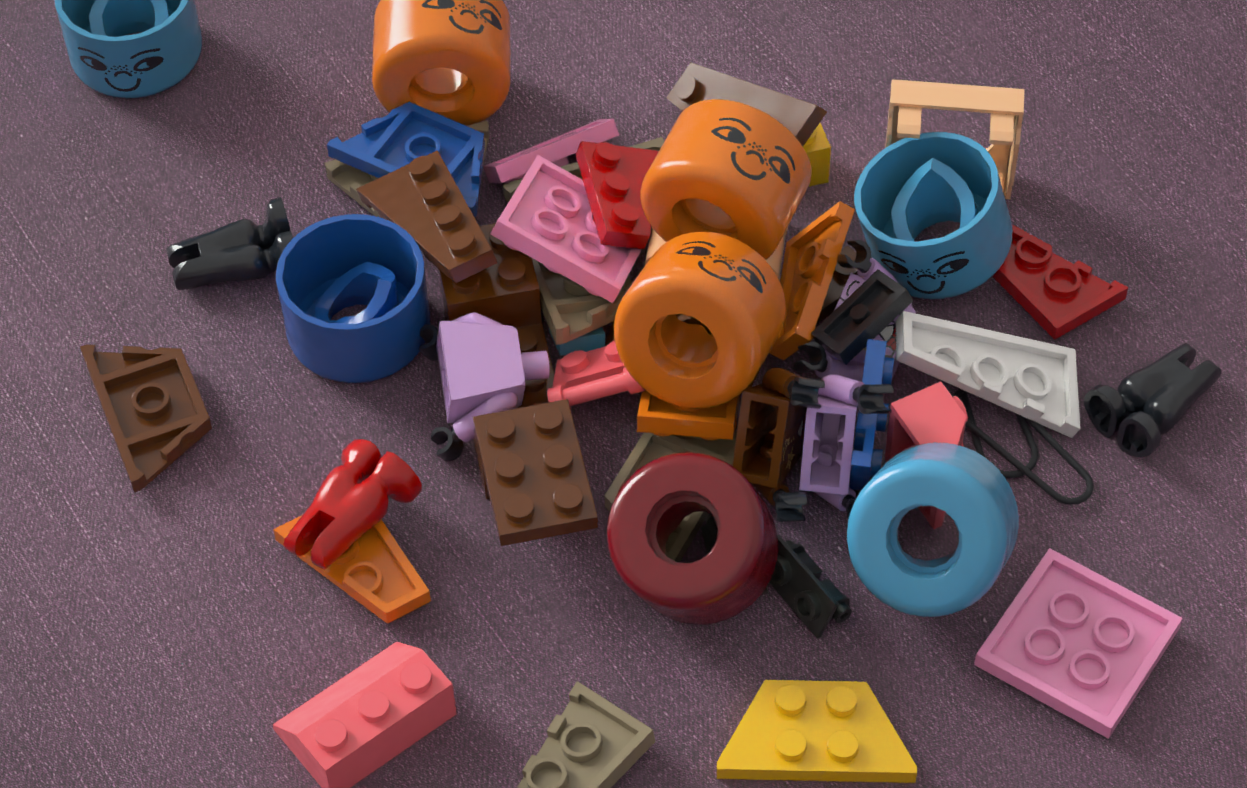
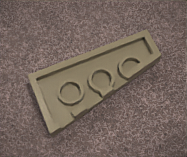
[517,681,656,788]

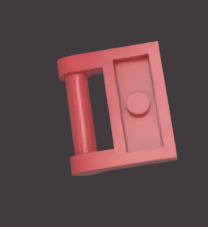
[547,340,646,410]

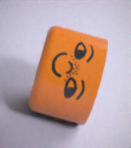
[372,0,511,126]
[640,99,812,260]
[614,232,786,409]

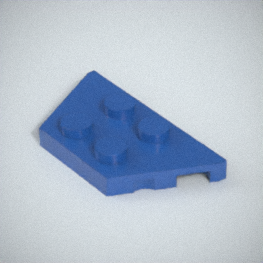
[327,102,485,217]

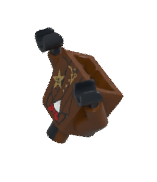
[733,368,825,522]

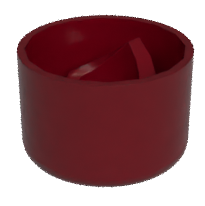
[607,452,778,625]

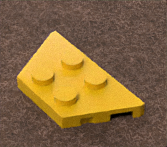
[716,680,917,783]

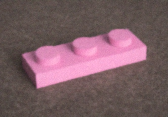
[483,119,619,183]

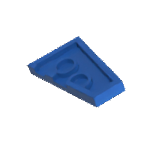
[849,339,894,491]

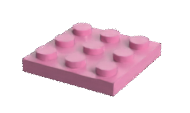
[490,155,641,303]
[974,548,1183,739]

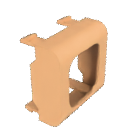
[885,79,1024,199]

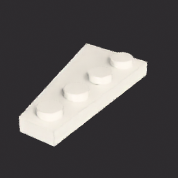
[896,311,1081,438]

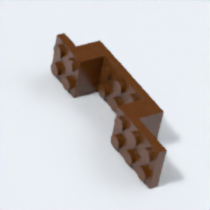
[438,223,598,546]

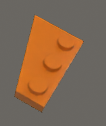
[769,201,855,360]

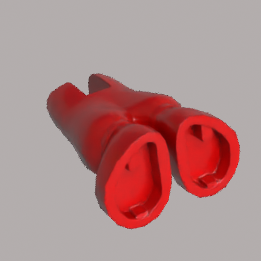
[283,439,422,570]

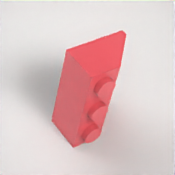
[273,642,457,788]

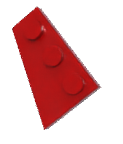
[575,141,659,249]
[993,224,1128,340]

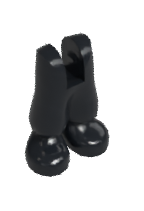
[166,197,293,290]
[1084,343,1222,458]

